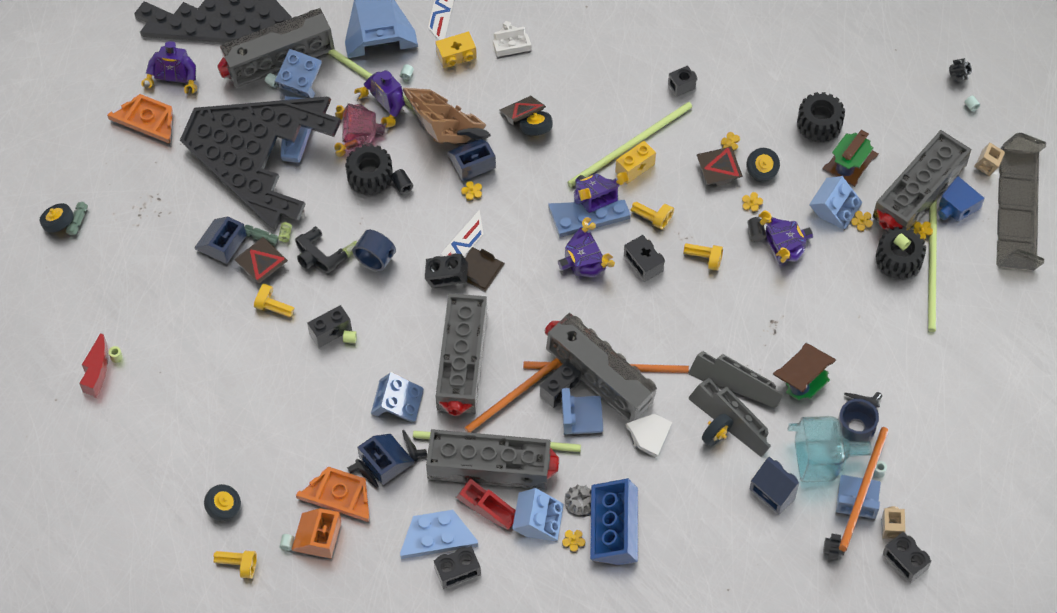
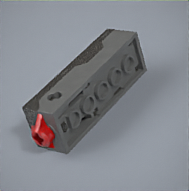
[217,8,335,88]
[872,130,972,231]
[435,293,487,416]
[544,312,657,422]
[426,429,559,490]

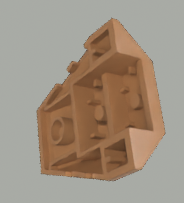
[402,88,486,144]

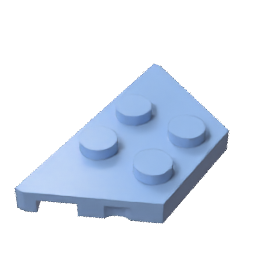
[400,510,478,559]

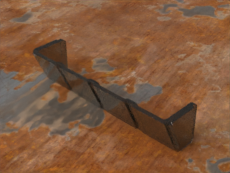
[996,133,1046,271]

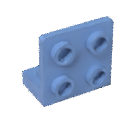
[275,49,322,98]
[371,372,424,423]
[562,388,603,435]
[836,475,881,519]

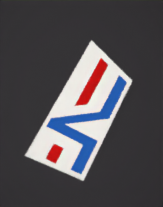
[428,0,454,40]
[441,210,483,256]

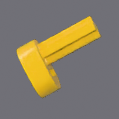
[630,202,674,229]
[683,243,723,271]
[254,284,295,318]
[213,550,257,579]

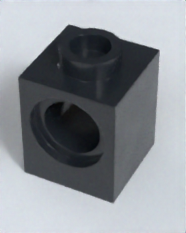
[668,65,698,97]

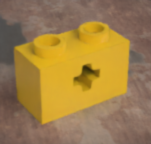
[435,31,477,68]
[615,141,656,184]

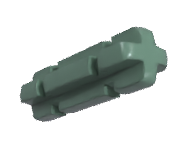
[66,202,88,236]
[245,225,279,246]

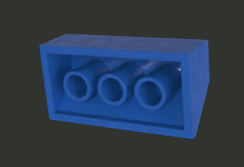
[590,478,638,565]

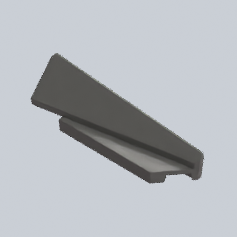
[689,351,783,408]
[689,378,771,457]

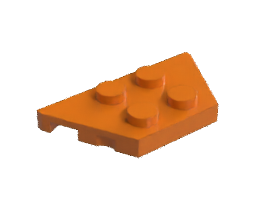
[107,94,173,143]
[296,467,370,522]

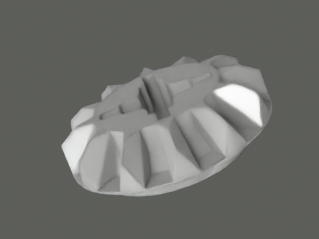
[565,484,591,515]

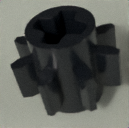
[949,58,972,81]
[823,533,845,560]

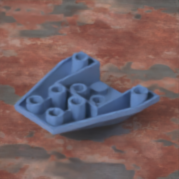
[345,0,418,58]

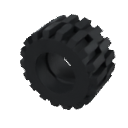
[797,92,845,142]
[345,144,393,195]
[876,227,926,279]

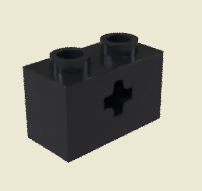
[624,235,665,282]
[307,305,352,348]

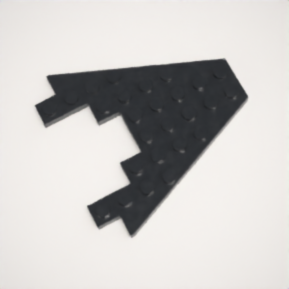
[134,0,292,44]
[179,96,341,231]

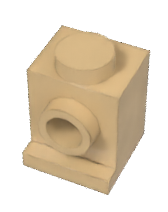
[974,142,1005,176]
[882,506,905,539]

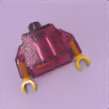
[334,103,385,157]

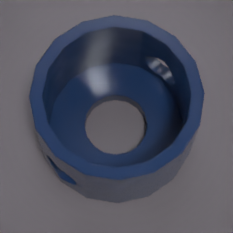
[352,229,396,271]
[837,399,879,444]

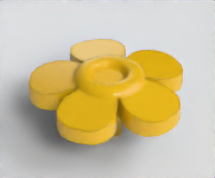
[721,132,740,151]
[461,181,482,200]
[742,192,763,212]
[851,211,873,231]
[912,221,933,239]
[562,530,586,552]

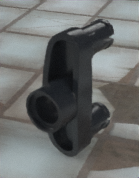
[295,226,348,273]

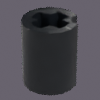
[391,169,413,194]
[747,217,766,242]

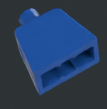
[938,176,985,221]

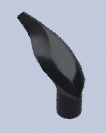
[457,128,491,139]
[844,392,882,408]
[402,429,427,462]
[347,459,379,489]

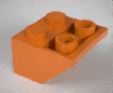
[292,508,341,559]

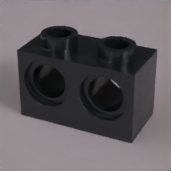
[424,253,468,288]
[540,361,581,408]
[883,531,932,583]
[433,546,481,589]

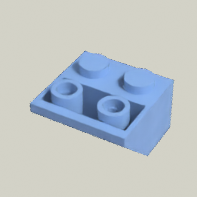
[809,176,862,229]
[512,488,564,541]

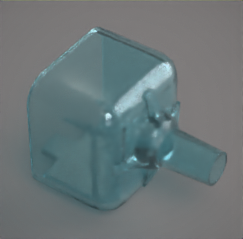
[787,416,872,482]

